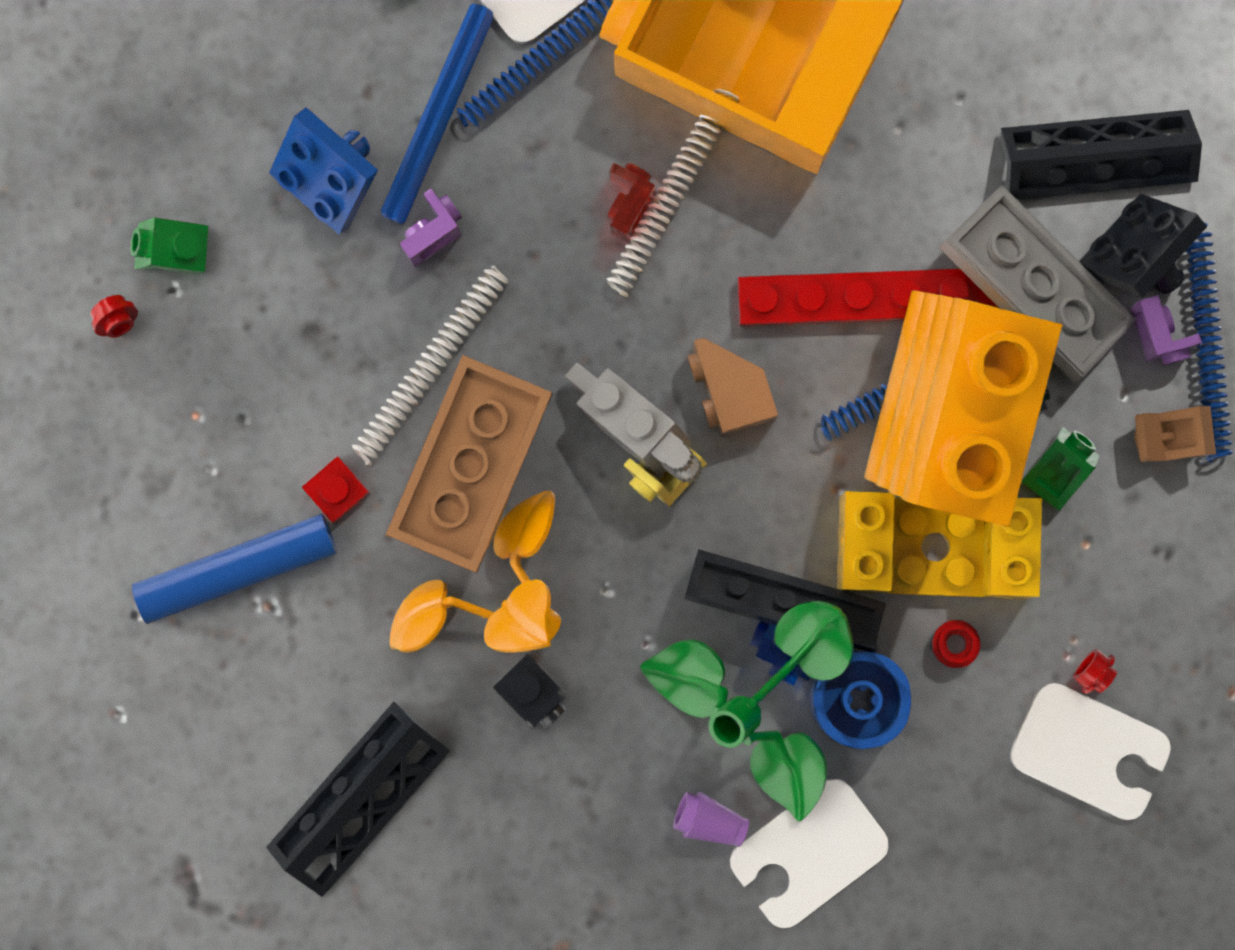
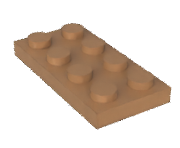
[386,355,553,573]

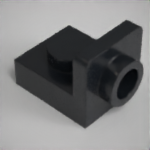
[493,654,568,730]

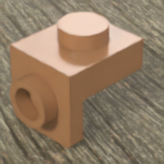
[1134,406,1216,462]

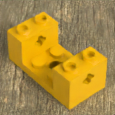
[837,491,1042,599]

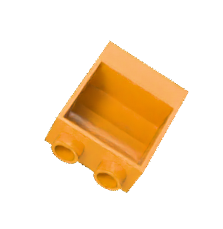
[599,0,904,174]
[863,290,1063,527]

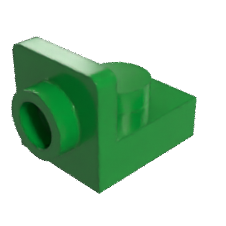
[1021,427,1100,511]

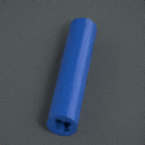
[132,513,338,624]

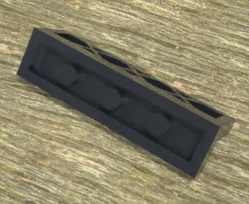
[1000,110,1202,199]
[684,549,886,653]
[266,701,450,897]

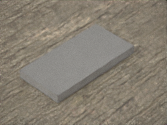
[939,185,1137,383]

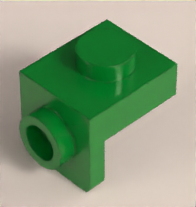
[130,217,209,274]

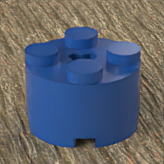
[809,651,911,749]

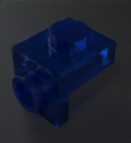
[749,621,810,686]

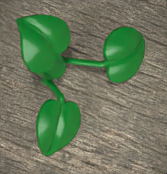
[639,601,854,822]

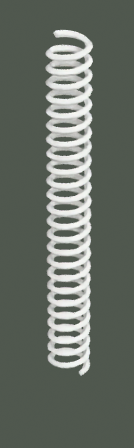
[606,89,739,298]
[352,265,509,466]

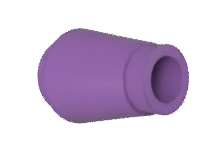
[673,792,749,847]

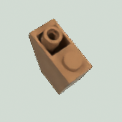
[687,338,778,437]

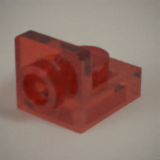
[607,163,656,243]

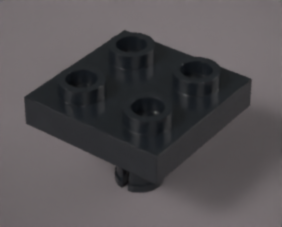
[1079,193,1207,298]

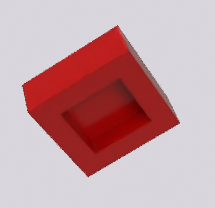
[301,456,370,524]

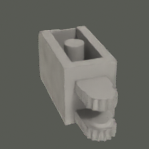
[564,363,703,484]

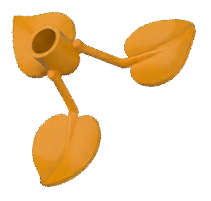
[390,490,561,653]

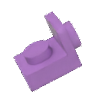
[400,188,462,267]
[1130,295,1202,366]

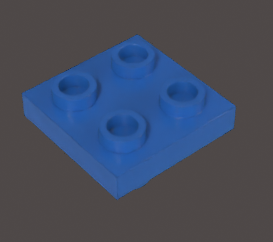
[269,107,378,234]

